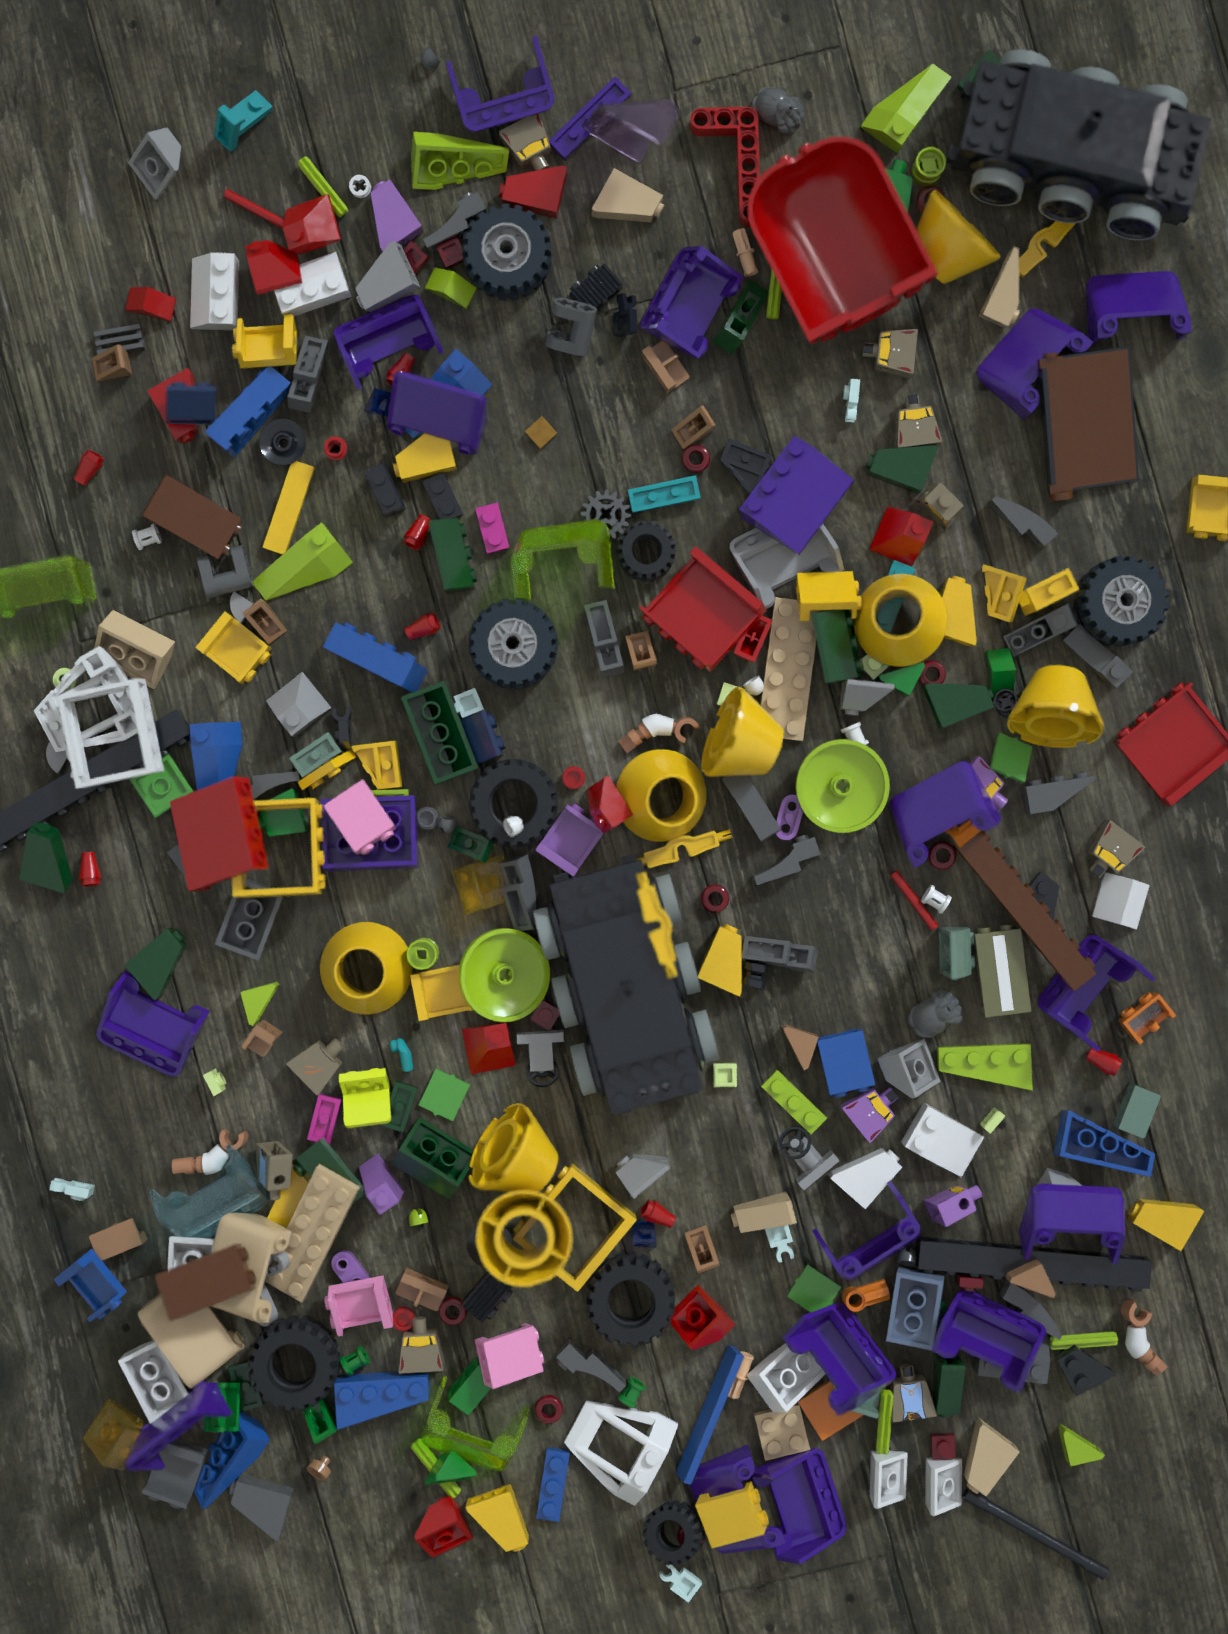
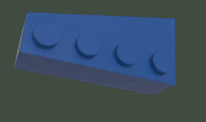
[205,366,291,458]
[323,622,428,693]
[1053,1110,1155,1177]
[334,1371,431,1430]

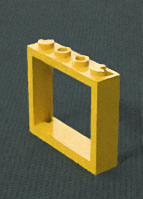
[232,798,325,898]
[513,1163,637,1292]

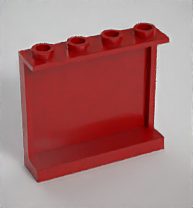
[639,546,767,672]
[1113,682,1228,806]
[170,777,268,892]

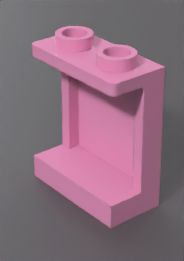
[324,779,396,855]
[325,1275,393,1337]
[475,1323,544,1389]

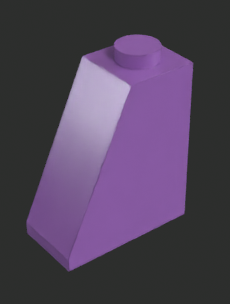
[371,179,423,252]
[359,1153,405,1215]

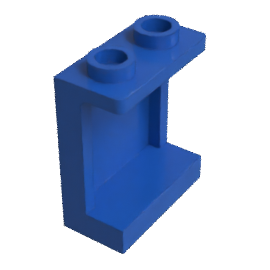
[816,1028,875,1097]
[53,1249,127,1322]

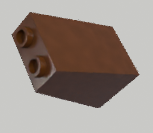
[141,475,242,559]
[154,1244,257,1321]

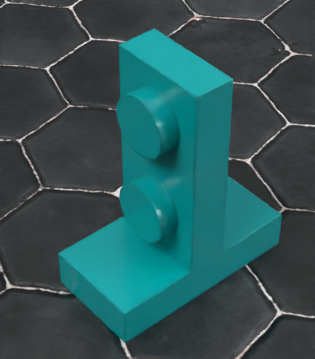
[214,90,273,152]

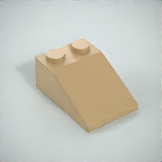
[979,247,1020,328]

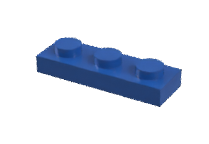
[536,1447,570,1522]

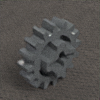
[581,489,631,541]

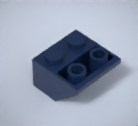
[165,382,216,425]
[460,710,506,765]

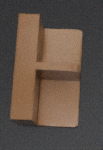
[641,341,689,394]
[241,1020,283,1057]
[89,1218,147,1261]
[396,1268,449,1311]

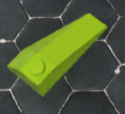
[860,64,951,154]
[411,132,509,190]
[253,522,353,601]

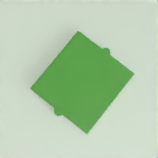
[990,732,1032,783]
[419,1068,470,1121]
[786,1264,841,1312]

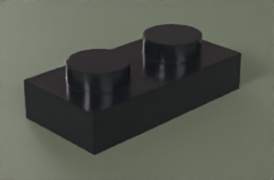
[422,472,463,519]

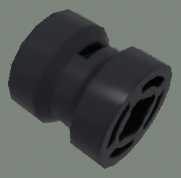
[994,689,1018,718]
[742,961,768,988]

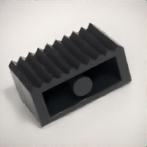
[569,263,623,311]
[364,463,406,518]
[461,1270,513,1323]

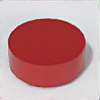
[562,766,585,789]
[393,1306,415,1332]

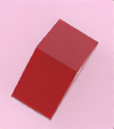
[125,287,176,321]
[733,616,773,663]

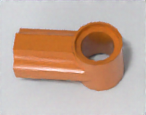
[842,1279,890,1312]

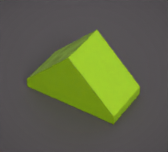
[425,267,477,310]
[240,982,280,1026]
[1058,1423,1105,1466]

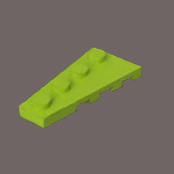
[937,1043,1033,1090]

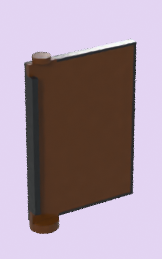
[1037,346,1139,501]

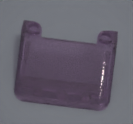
[582,98,680,163]

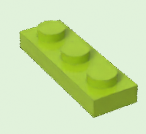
[761,1069,827,1134]

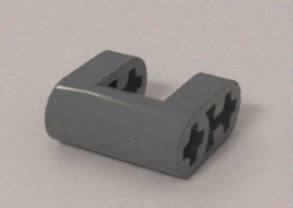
[545,298,597,356]
[197,545,254,599]

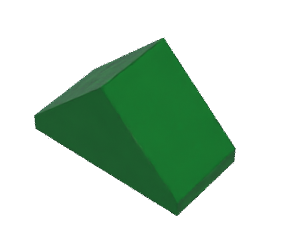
[985,648,1016,696]
[876,662,925,697]
[303,1398,337,1444]
[425,1450,477,1486]

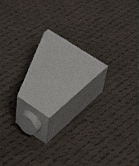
[355,241,420,312]

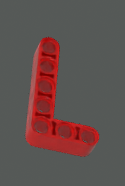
[689,107,760,228]

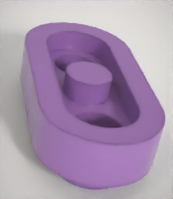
[776,795,803,840]
[331,1250,370,1283]

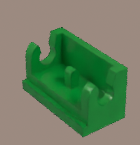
[447,1357,491,1416]
[204,1382,240,1432]

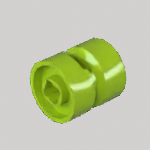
[911,147,946,187]
[407,937,439,970]

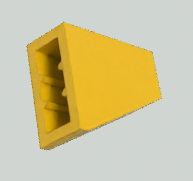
[393,434,457,483]
[940,576,977,647]
[697,923,742,997]
[1127,1199,1204,1251]
[466,1484,529,1552]

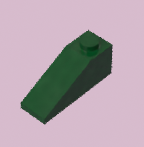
[712,279,769,355]

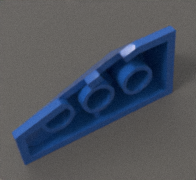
[405,349,492,439]
[189,722,243,790]
[194,1409,270,1509]

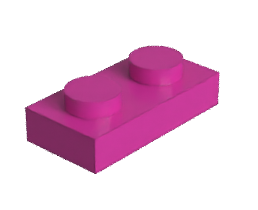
[475,502,510,554]
[307,1093,342,1145]

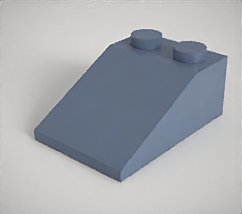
[886,1266,945,1350]

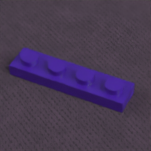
[549,77,631,161]

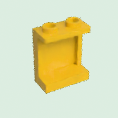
[232,314,297,368]
[1186,475,1228,541]
[1019,568,1079,616]
[796,571,861,621]
[195,612,272,684]
[410,964,473,1021]
[695,1482,769,1548]

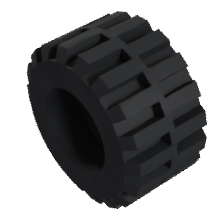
[617,520,676,582]
[642,1500,706,1566]

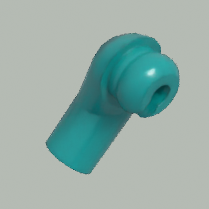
[390,1038,413,1072]

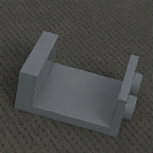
[142,1438,208,1509]

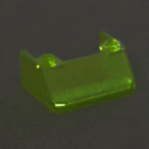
[511,519,615,600]
[0,556,97,618]
[421,1376,529,1472]

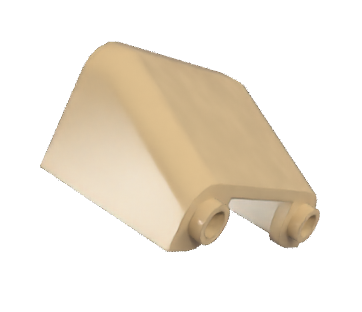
[211,1213,292,1323]
[138,1294,245,1389]

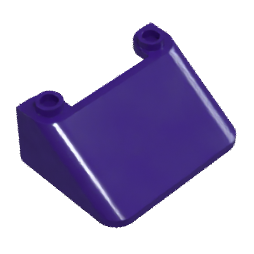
[1086,271,1192,346]
[976,309,1093,420]
[387,372,487,455]
[890,761,1002,868]
[96,971,209,1076]
[124,1381,232,1470]
[690,1445,786,1554]
[750,1448,847,1564]

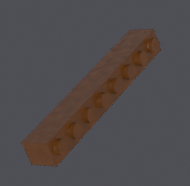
[953,830,1097,991]

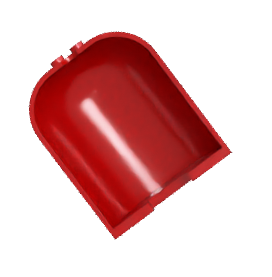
[748,137,938,344]

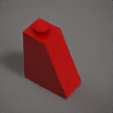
[499,166,567,219]
[148,368,200,444]

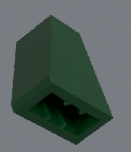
[865,446,938,494]
[921,683,994,729]
[19,822,73,894]
[124,927,186,1001]
[933,1353,965,1418]

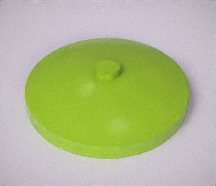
[795,739,890,833]
[458,928,550,1022]

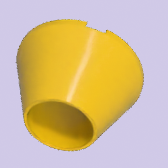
[916,190,1000,284]
[854,574,947,667]
[1007,665,1104,748]
[701,687,784,777]
[616,749,707,842]
[320,922,413,1014]
[469,1103,558,1192]
[476,1190,572,1287]

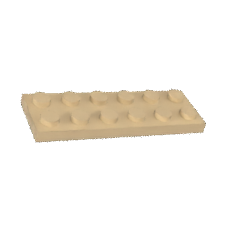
[760,597,820,741]
[264,1164,360,1303]

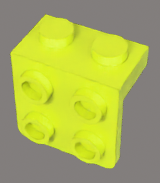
[339,1068,391,1128]

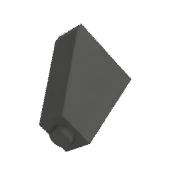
[229,1474,294,1541]

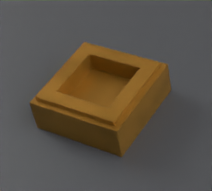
[525,416,558,450]

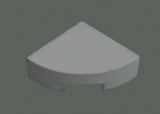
[230,592,253,624]
[46,742,68,774]

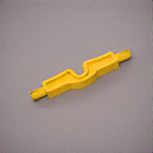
[1019,221,1076,278]
[636,829,733,868]
[636,872,677,978]

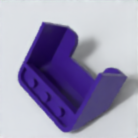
[931,1290,1046,1393]
[782,1302,896,1416]

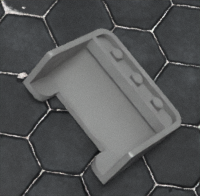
[730,524,844,609]

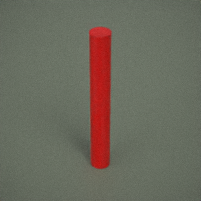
[223,189,284,229]
[890,870,939,931]

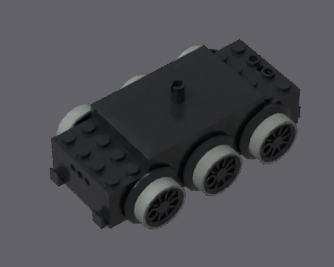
[946,50,1211,240]
[533,854,719,1115]

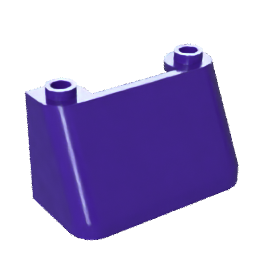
[640,246,744,359]

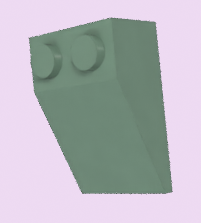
[938,927,975,979]

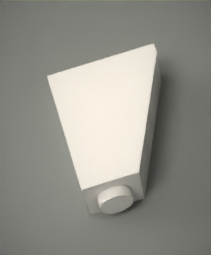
[828,1148,902,1209]

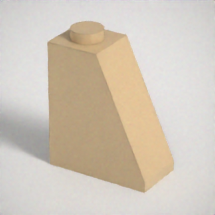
[592,168,665,222]
[731,1192,797,1233]
[964,1417,1020,1496]

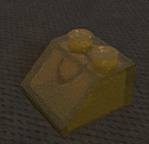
[452,854,506,914]
[83,1399,145,1470]

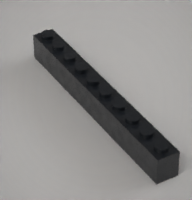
[0,709,191,852]
[916,1236,1152,1292]

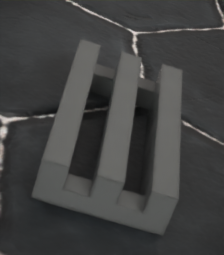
[93,324,145,355]

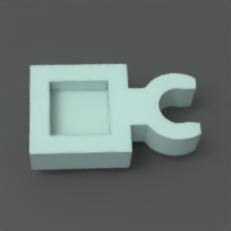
[843,379,860,423]
[453,688,484,718]
[49,1178,95,1201]
[765,1225,794,1263]
[659,1563,702,1603]

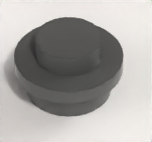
[416,807,439,830]

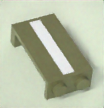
[974,924,1031,1018]

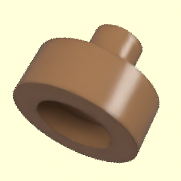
[307,1456,331,1481]

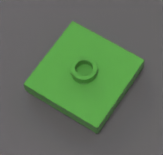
[130,754,195,818]

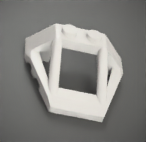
[34,646,138,752]
[564,1400,678,1506]

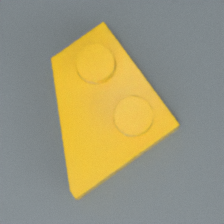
[982,564,1027,622]
[352,741,402,790]
[297,750,356,790]

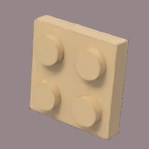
[754,1403,810,1461]

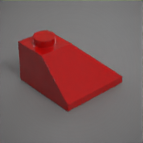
[283,194,341,255]
[245,240,303,295]
[869,507,933,567]
[586,775,633,834]
[462,1022,516,1075]
[670,1285,736,1350]
[414,1496,474,1558]

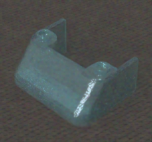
[149,1144,268,1239]

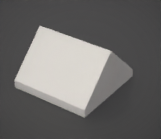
[1092,872,1149,929]
[168,1236,215,1270]
[869,1450,907,1509]
[925,1458,962,1516]

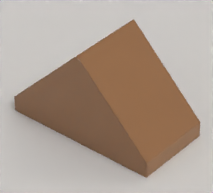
[92,345,132,381]
[671,405,715,449]
[242,599,287,644]
[625,631,657,671]
[781,1024,819,1070]
[685,1225,720,1273]
[1005,1259,1056,1298]

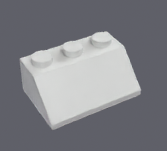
[274,252,352,316]
[190,253,239,330]
[118,1340,189,1423]

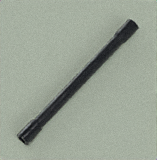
[962,1487,1109,1580]

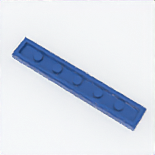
[675,1345,744,1485]

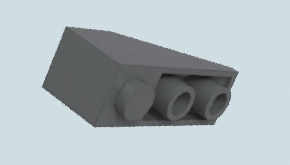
[1003,602,1081,657]
[1021,772,1096,814]

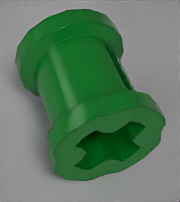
[340,1345,370,1376]
[617,1376,647,1408]

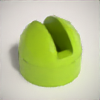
[409,1208,428,1226]

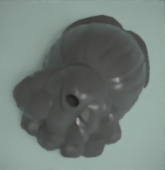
[750,87,804,136]
[908,989,962,1038]

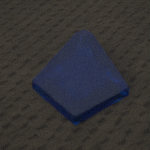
[365,388,391,417]
[632,1221,657,1248]

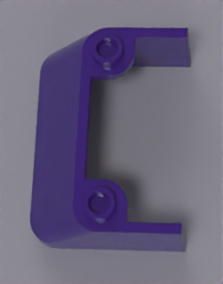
[446,36,554,132]
[334,295,444,390]
[1038,935,1155,1052]
[812,1180,921,1281]
[1019,1184,1125,1264]

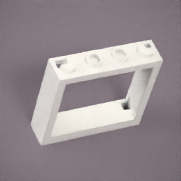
[57,678,164,789]

